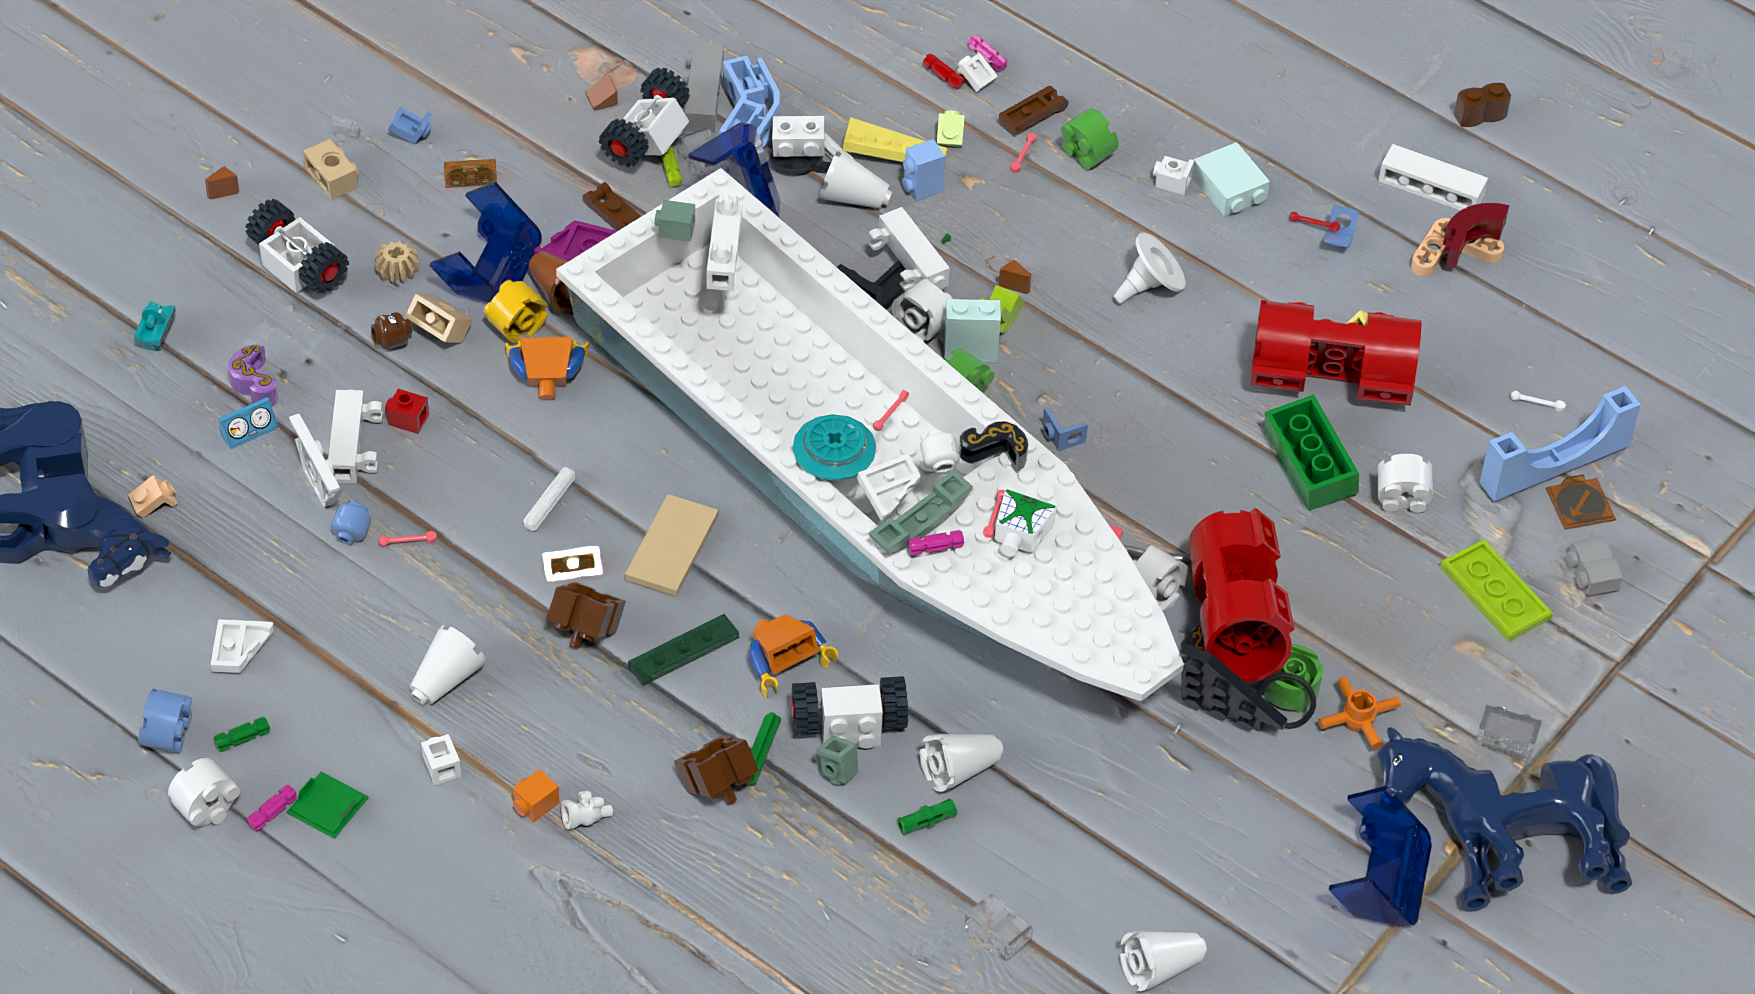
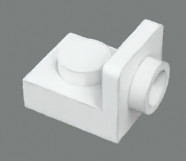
[956,53,998,92]

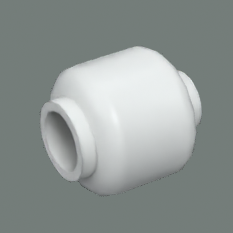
[920,430,960,474]

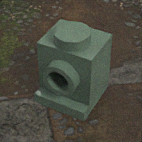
[816,735,858,785]

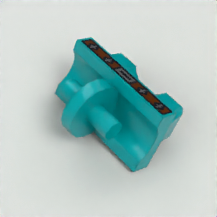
[134,301,176,351]

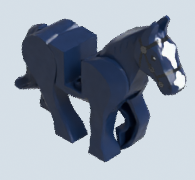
[0,401,171,589]

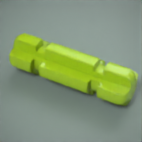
[660,145,682,187]

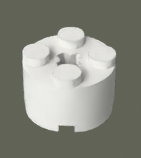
[892,279,952,341]
[1377,454,1433,513]
[1133,545,1188,612]
[168,758,240,826]

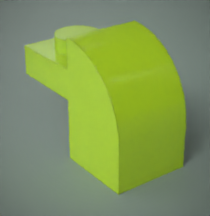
[980,285,1025,333]

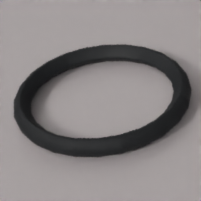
[1257,673,1316,729]

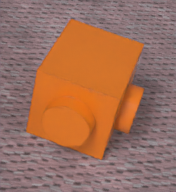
[513,769,560,823]

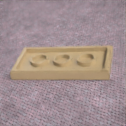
[625,494,719,597]

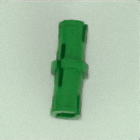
[897,798,957,836]

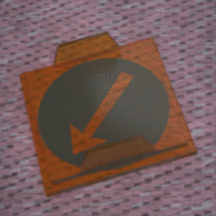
[1546,474,1616,530]

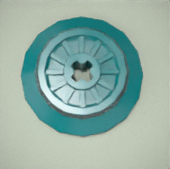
[792,414,876,481]

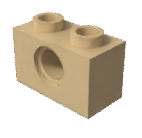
[303,139,359,200]
[405,293,473,343]

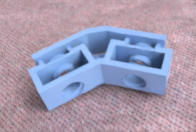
[719,55,780,160]

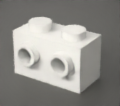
[772,116,825,157]

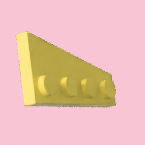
[842,117,947,162]

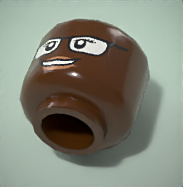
[371,312,412,350]

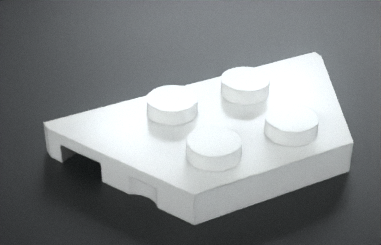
[289,414,340,508]

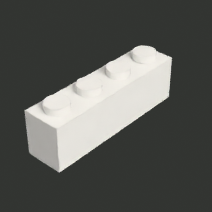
[1379,144,1488,210]

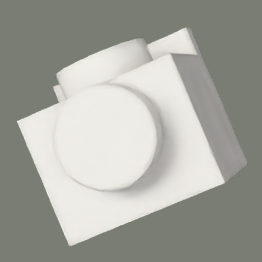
[1153,156,1194,195]
[421,734,461,786]

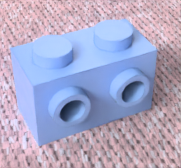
[902,139,945,201]

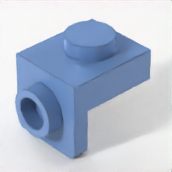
[388,107,432,145]

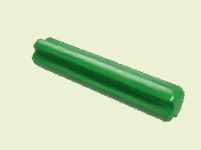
[746,712,781,786]

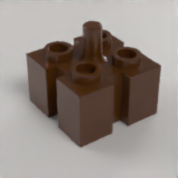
[546,582,626,649]
[674,735,759,804]

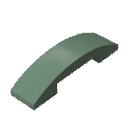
[869,469,973,553]

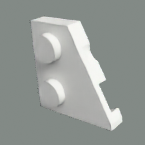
[210,619,274,673]

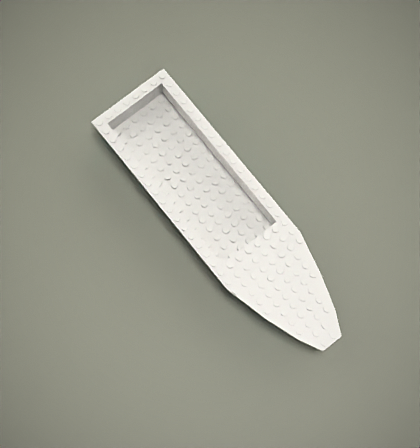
[556,168,1184,701]

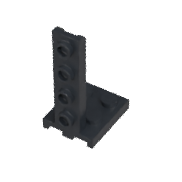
[837,260,906,310]

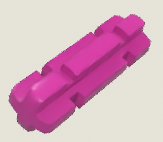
[968,35,1008,72]
[908,530,964,555]
[247,785,297,831]

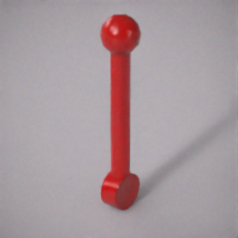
[1289,212,1341,232]

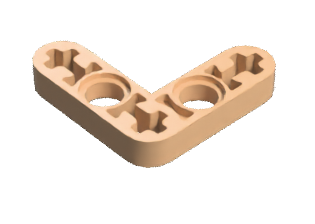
[1411,218,1504,276]

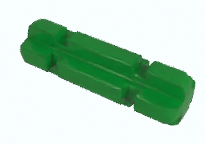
[213,717,270,751]

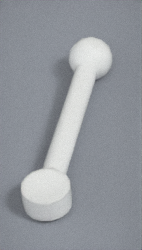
[1510,390,1566,412]

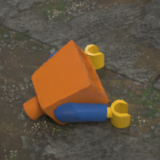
[505,337,589,400]
[750,614,838,698]

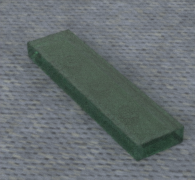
[628,613,739,686]

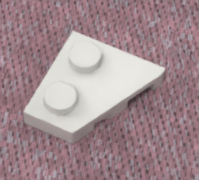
[857,453,921,522]

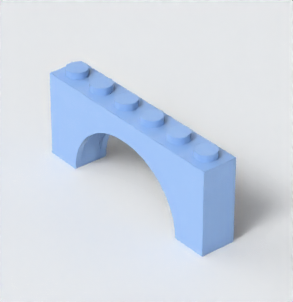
[1479,386,1641,501]

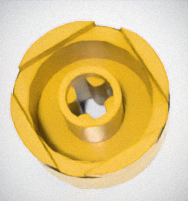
[484,280,548,343]

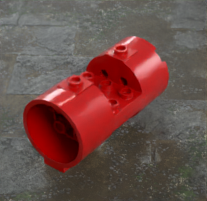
[1250,300,1422,406]
[1189,508,1295,682]

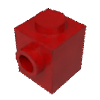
[385,389,429,434]

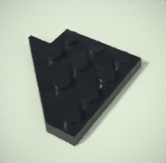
[1181,643,1287,732]

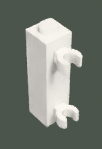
[707,194,743,291]
[868,207,950,291]
[328,390,383,483]

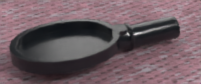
[769,151,831,174]

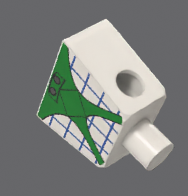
[995,488,1057,557]

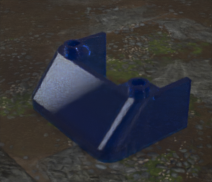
[688,122,781,218]
[429,182,542,303]
[1329,786,1432,927]

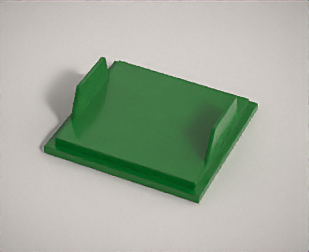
[287,771,369,839]

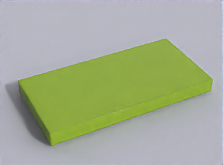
[1440,539,1553,642]

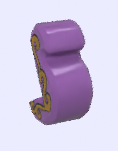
[228,344,278,406]

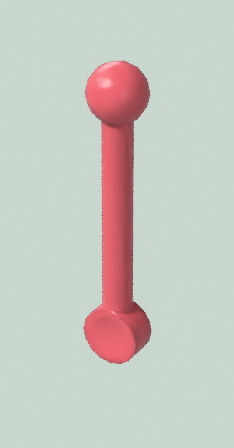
[1010,133,1037,173]
[873,390,909,431]
[983,490,1005,538]
[378,531,437,546]

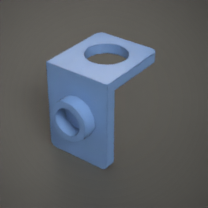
[1324,205,1359,247]
[1043,408,1088,451]

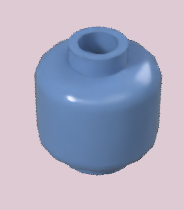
[331,501,371,544]

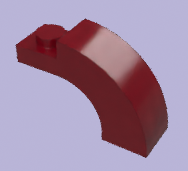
[1443,203,1510,268]

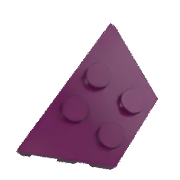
[534,220,617,261]

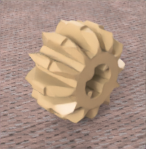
[375,239,419,283]

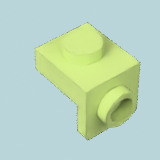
[937,110,964,147]

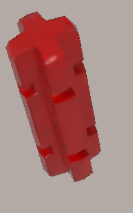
[923,53,965,89]

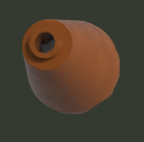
[529,251,588,314]

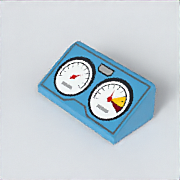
[219,397,278,449]

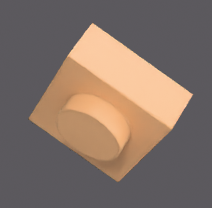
[128,475,178,518]

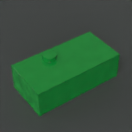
[1264,394,1359,511]

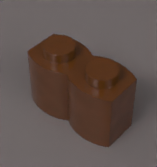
[1454,83,1511,127]

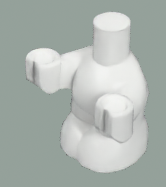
[561,791,613,829]

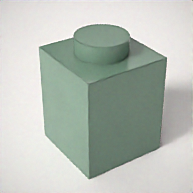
[654,200,695,242]

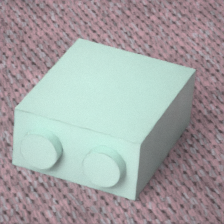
[1192,142,1270,216]
[944,299,1001,363]

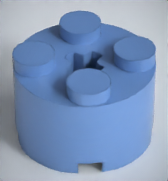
[138,688,192,753]

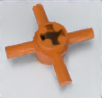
[1318,676,1401,749]

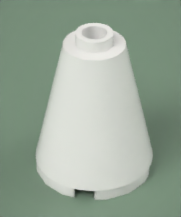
[818,150,892,209]
[410,625,486,705]
[920,734,1003,792]
[1120,931,1207,991]

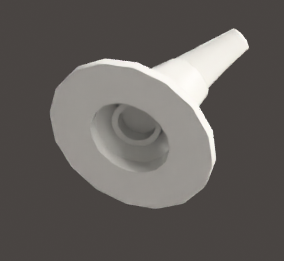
[1114,232,1186,304]

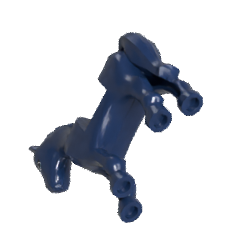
[1378,727,1633,912]

